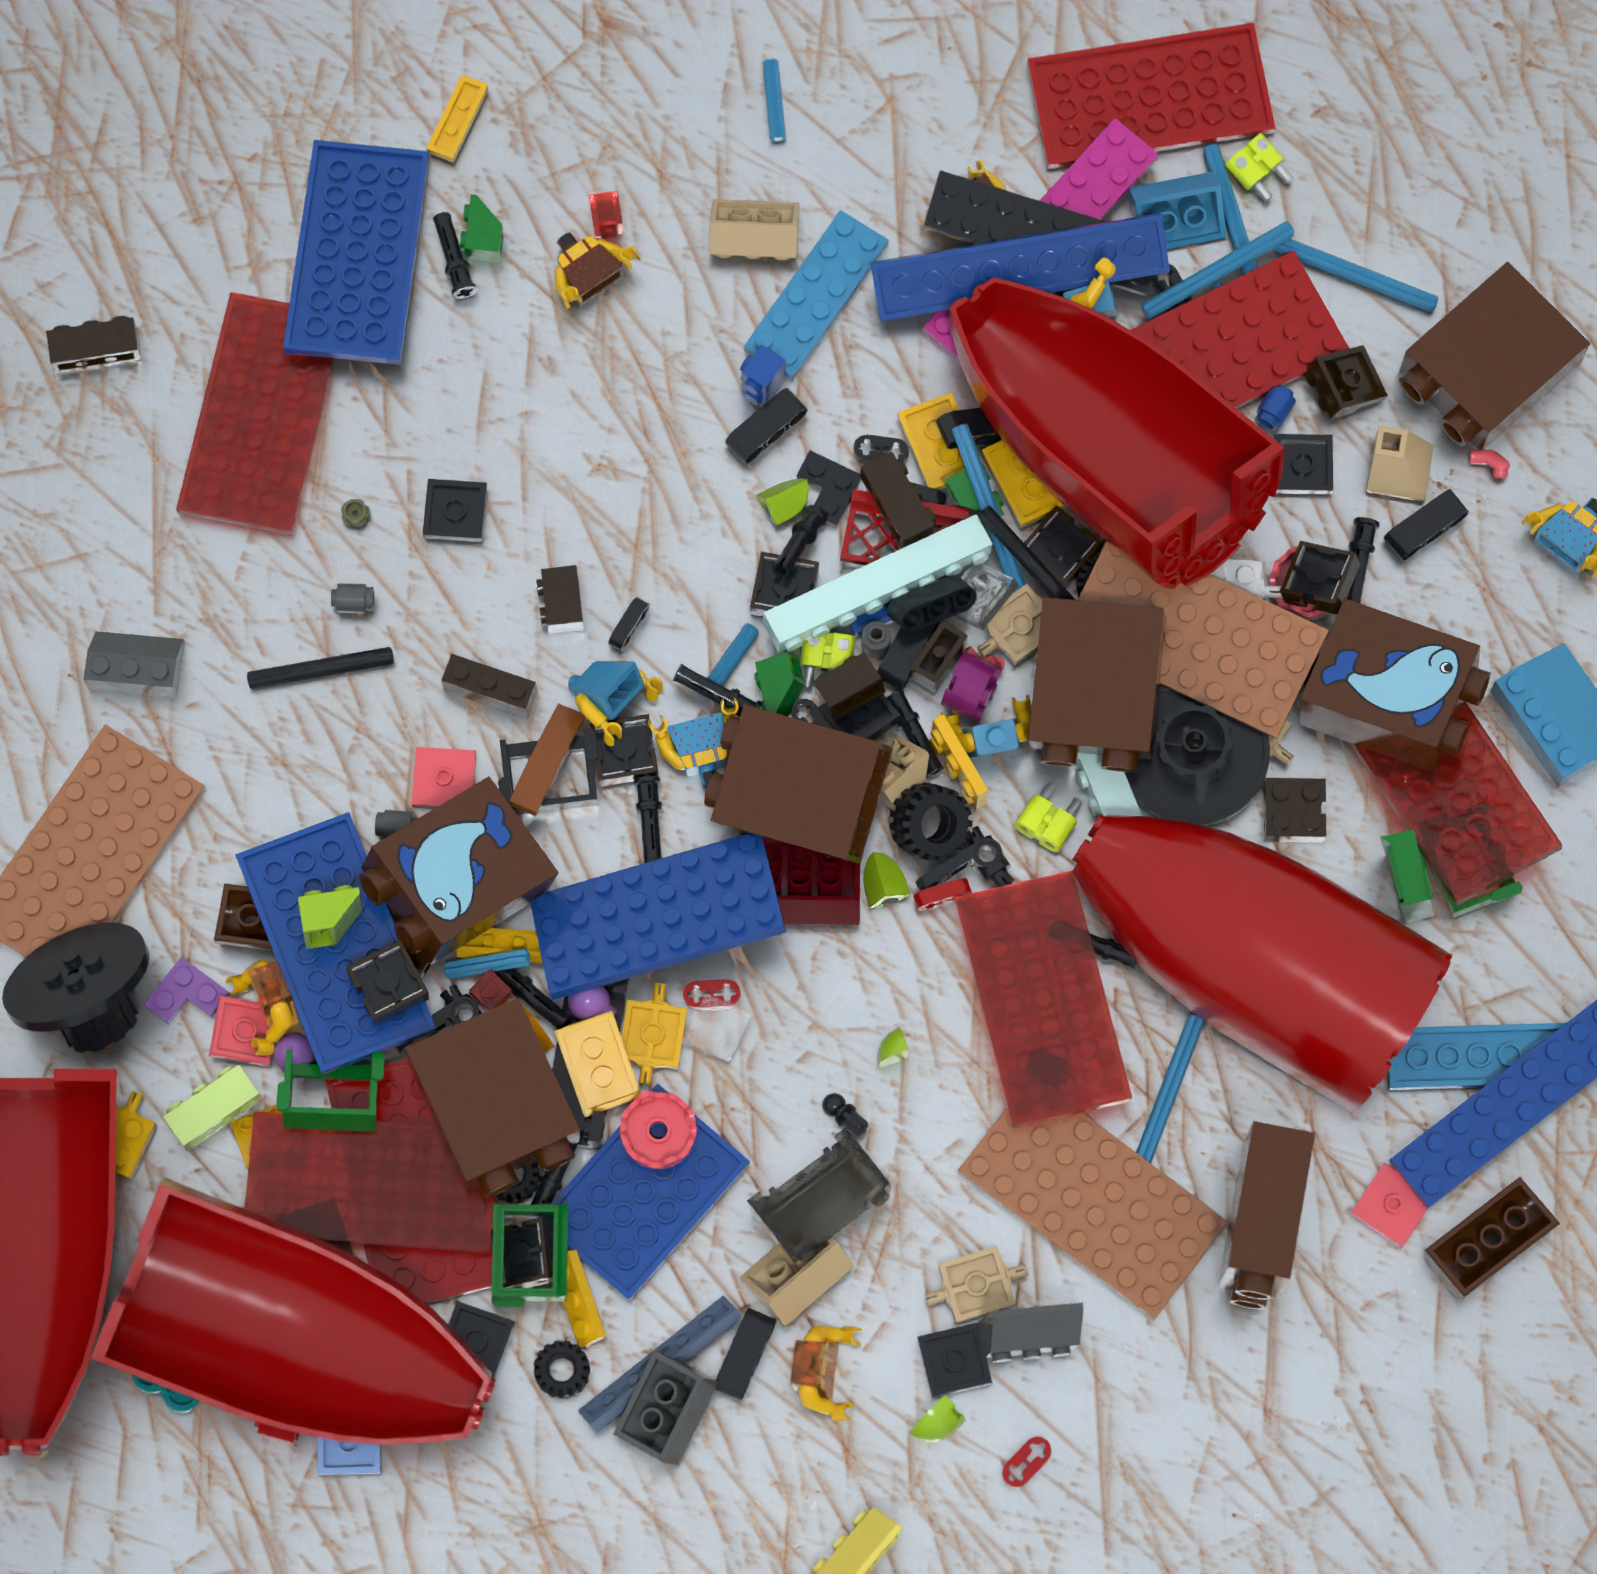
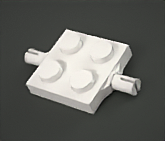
[1210,559,1283,600]

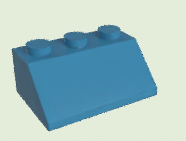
[1129,172,1227,249]

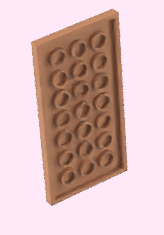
[1078,541,1329,739]
[0,724,205,958]
[958,1076,1228,1320]

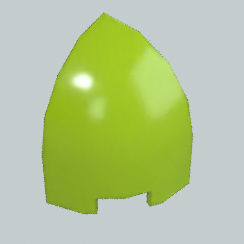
[756,478,809,526]
[863,852,910,908]
[877,1027,909,1068]
[909,1395,966,1442]

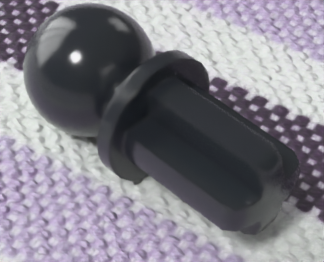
[822,1093,869,1136]

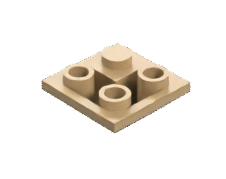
[1366,426,1434,502]
[879,734,929,811]

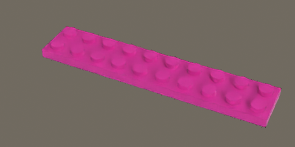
[923,118,1159,362]

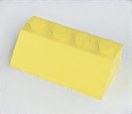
[812,1507,902,1574]

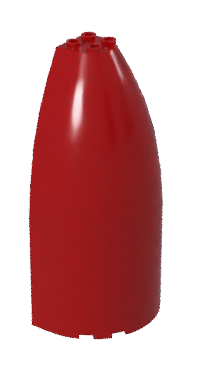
[950,277,1285,589]
[1072,814,1453,1113]
[0,1069,117,1456]
[91,1177,496,1445]

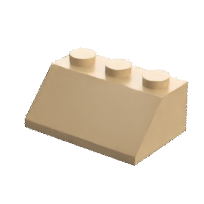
[709,199,800,261]
[740,1218,854,1327]

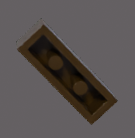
[46,316,142,374]
[860,451,937,549]
[441,654,538,719]

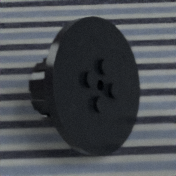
[1124,685,1270,826]
[2,923,150,1053]

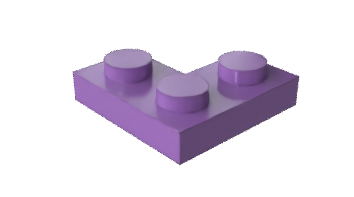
[144,957,230,1024]

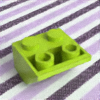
[298,885,362,950]

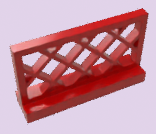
[840,489,970,579]

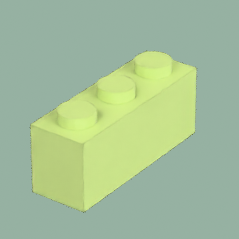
[163,1064,263,1151]

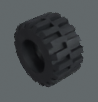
[889,783,973,861]

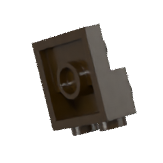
[1306,345,1388,419]

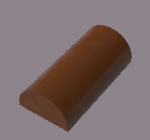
[214,883,272,951]
[1424,1177,1560,1300]

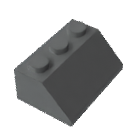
[83,631,184,697]
[978,1302,1084,1362]
[613,1350,719,1465]

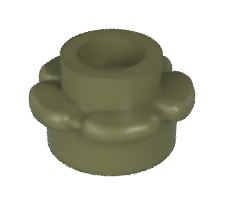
[341,499,370,527]

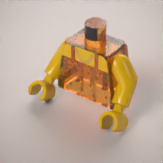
[226,960,299,1056]
[791,1326,862,1422]

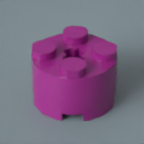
[941,652,1003,722]

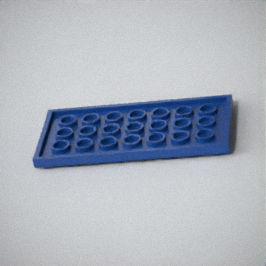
[283,140,429,365]
[235,812,437,1075]
[530,832,786,1001]

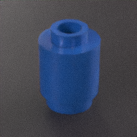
[1255,385,1296,430]

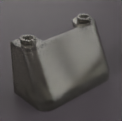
[747,1128,891,1263]

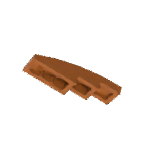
[509,703,585,816]

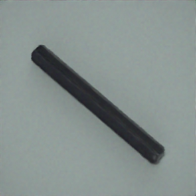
[978,506,1076,600]
[247,647,394,689]

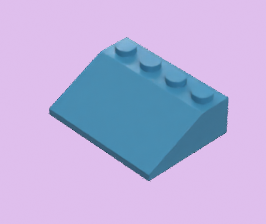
[1490,643,1597,788]

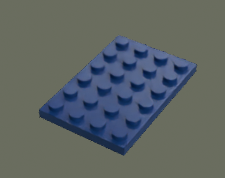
[540,1083,750,1302]

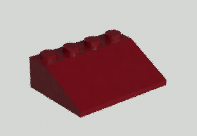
[740,833,860,925]

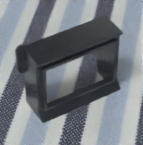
[498,728,598,815]

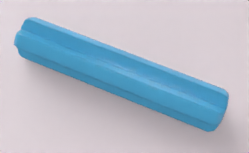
[763,59,786,142]
[701,623,759,701]
[444,948,531,979]

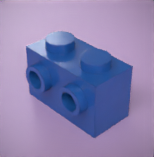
[740,345,786,405]

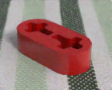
[913,878,972,911]
[683,979,741,1011]
[1002,1437,1052,1489]

